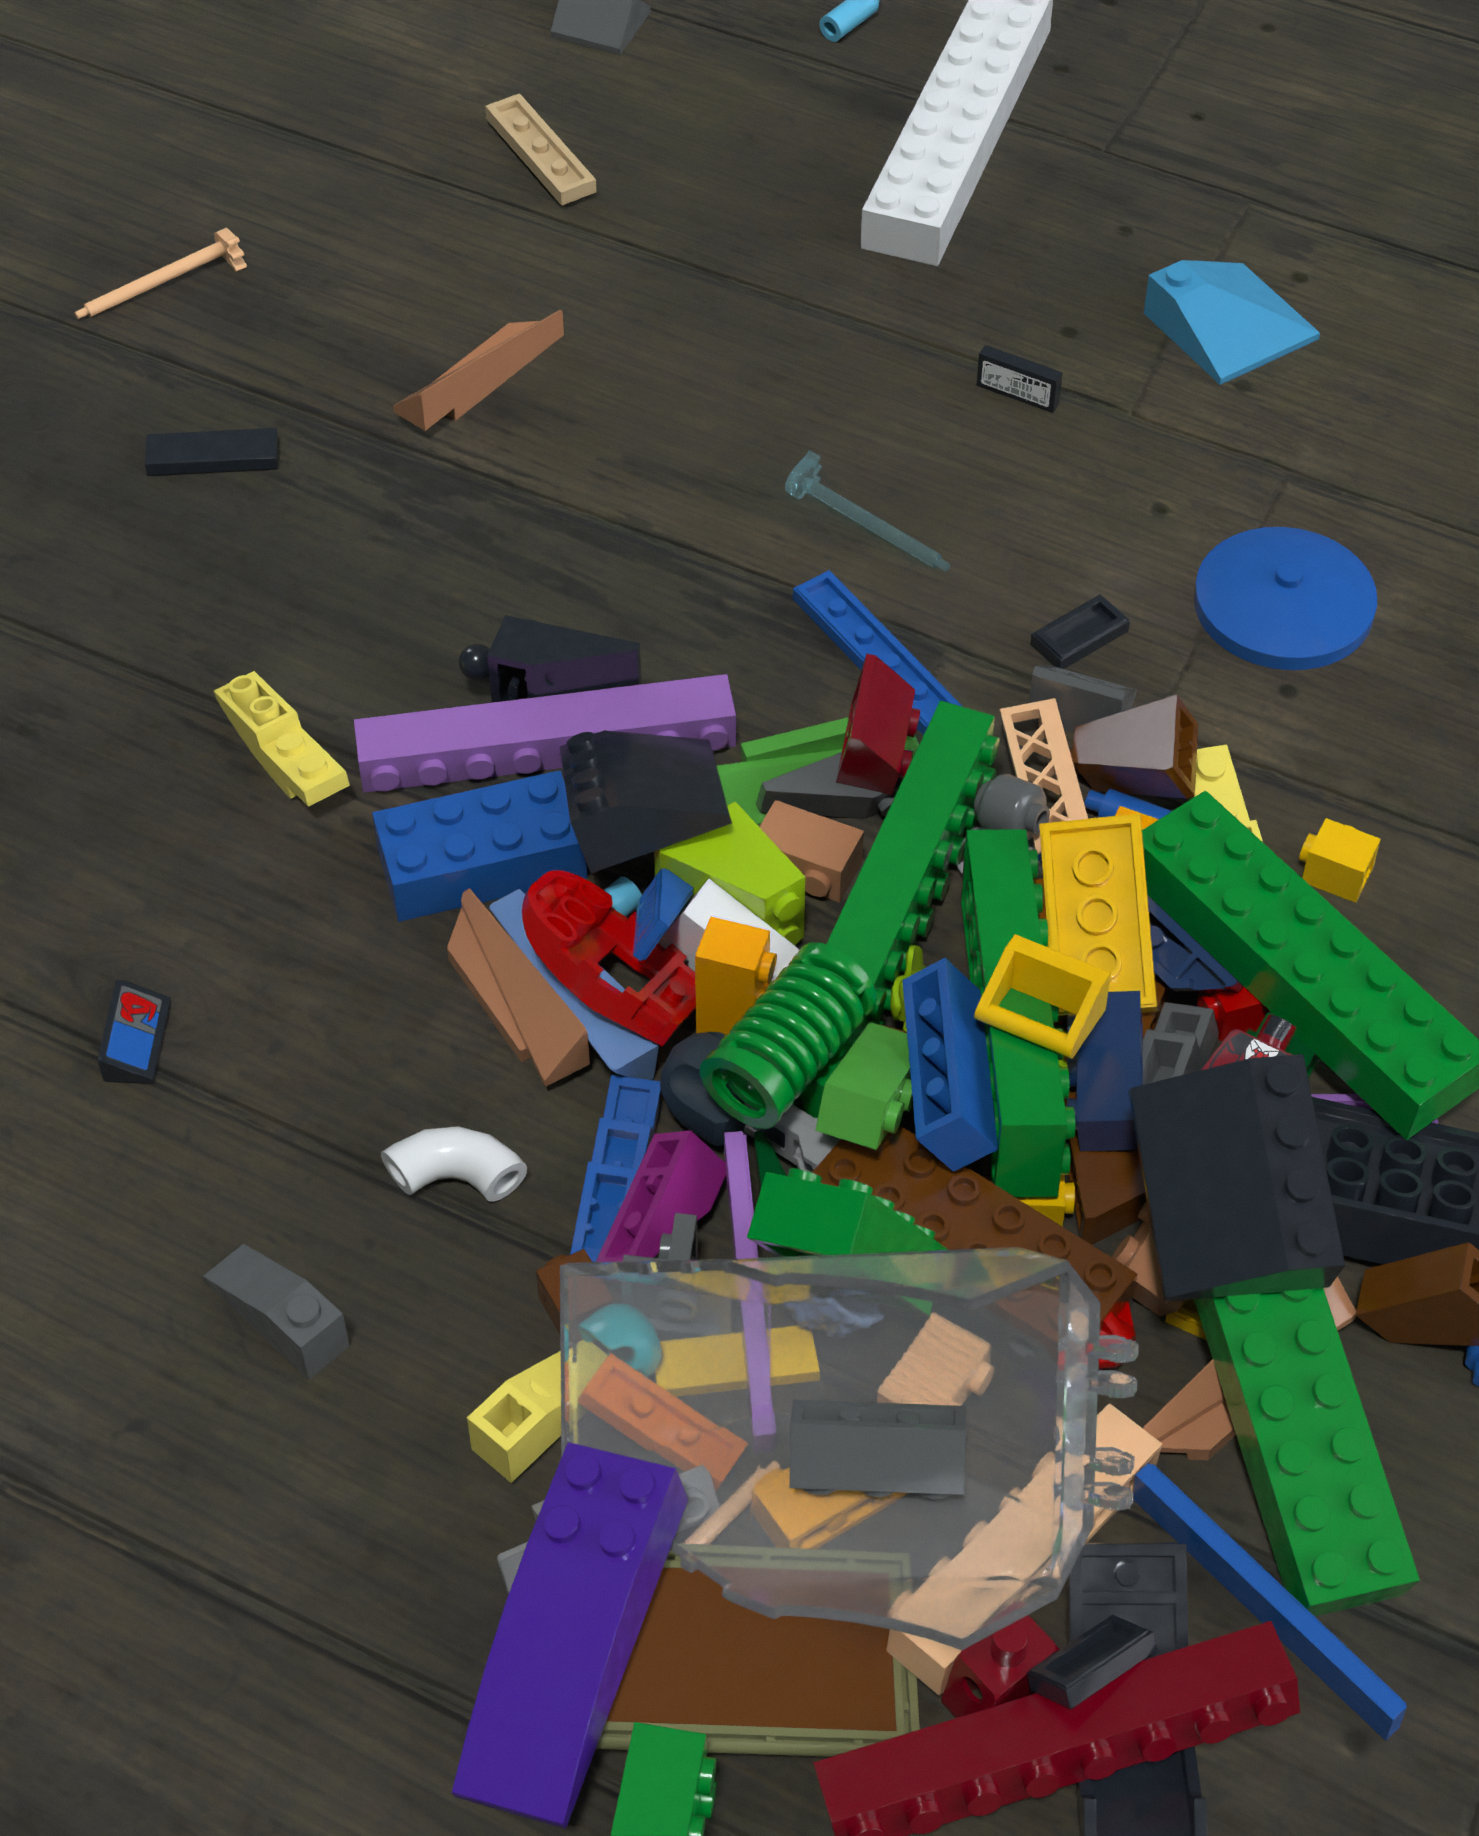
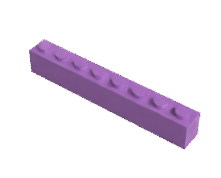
[354,674,736,793]

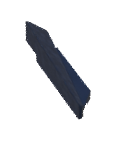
[1038,852,1244,992]

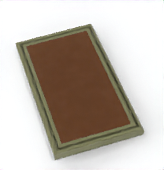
[596,1546,920,1757]

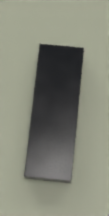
[145,428,278,476]

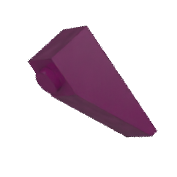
[594,1130,726,1272]

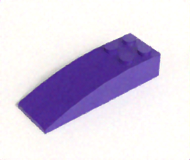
[452,1442,688,1829]

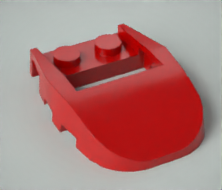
[522,870,696,1047]

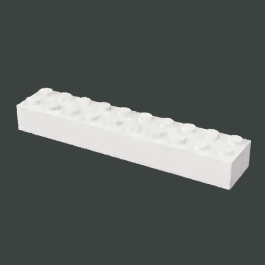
[861,0,1053,266]

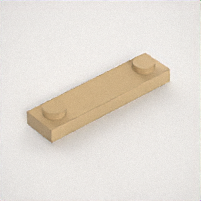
[485,93,597,205]

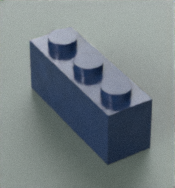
[1067,991,1143,1151]

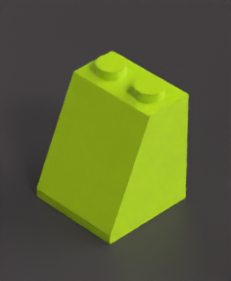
[654,801,805,946]

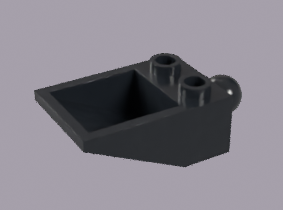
[459,615,642,703]

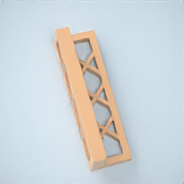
[1000,698,1088,863]

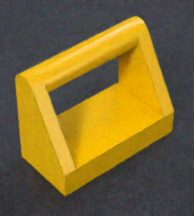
[974,934,1111,1059]

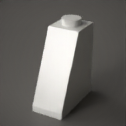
[658,879,799,983]

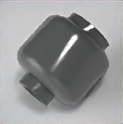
[974,774,1050,841]

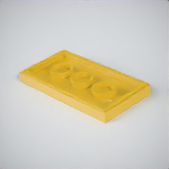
[1039,813,1158,1021]

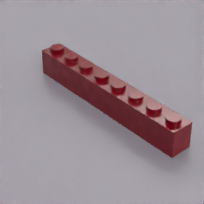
[813,1621,1301,1836]

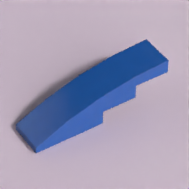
[570,1074,662,1274]

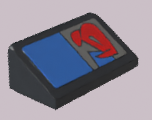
[98,980,172,1084]

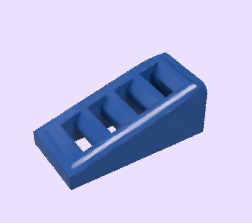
[633,868,693,961]

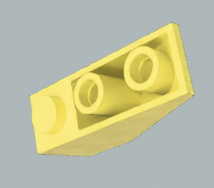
[467,1338,608,1483]

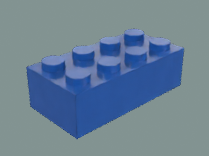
[372,770,587,922]

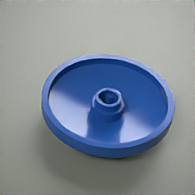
[1194,527,1377,670]

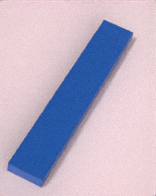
[793,570,963,736]
[1132,1463,1407,1741]

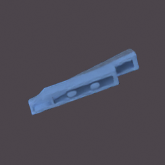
[489,889,659,1080]

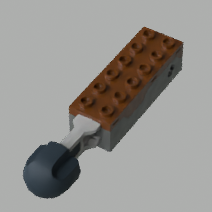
[660,1031,1138,1393]

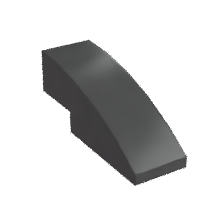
[1143,1002,1219,1085]

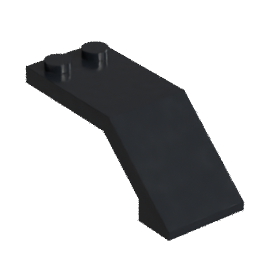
[1066,1543,1207,1836]

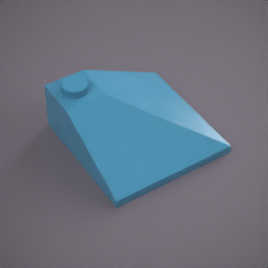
[1144,260,1320,385]

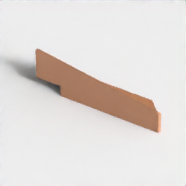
[393,310,564,431]
[447,888,590,1087]
[1143,1276,1356,1461]

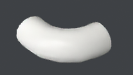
[381,1126,527,1202]

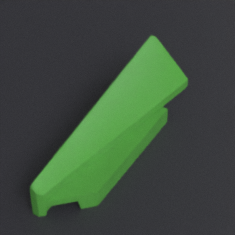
[717,717,919,825]

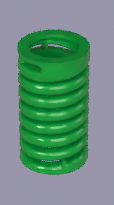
[700,942,877,1129]

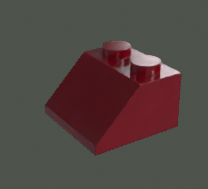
[836,653,920,795]

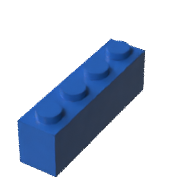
[902,958,998,1172]

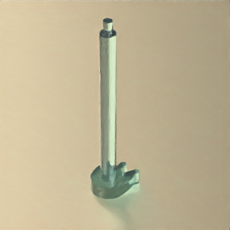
[785,450,951,571]

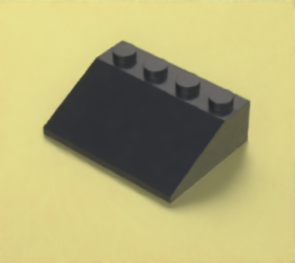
[559,730,732,873]
[1128,1054,1345,1302]
[1312,1097,1479,1264]

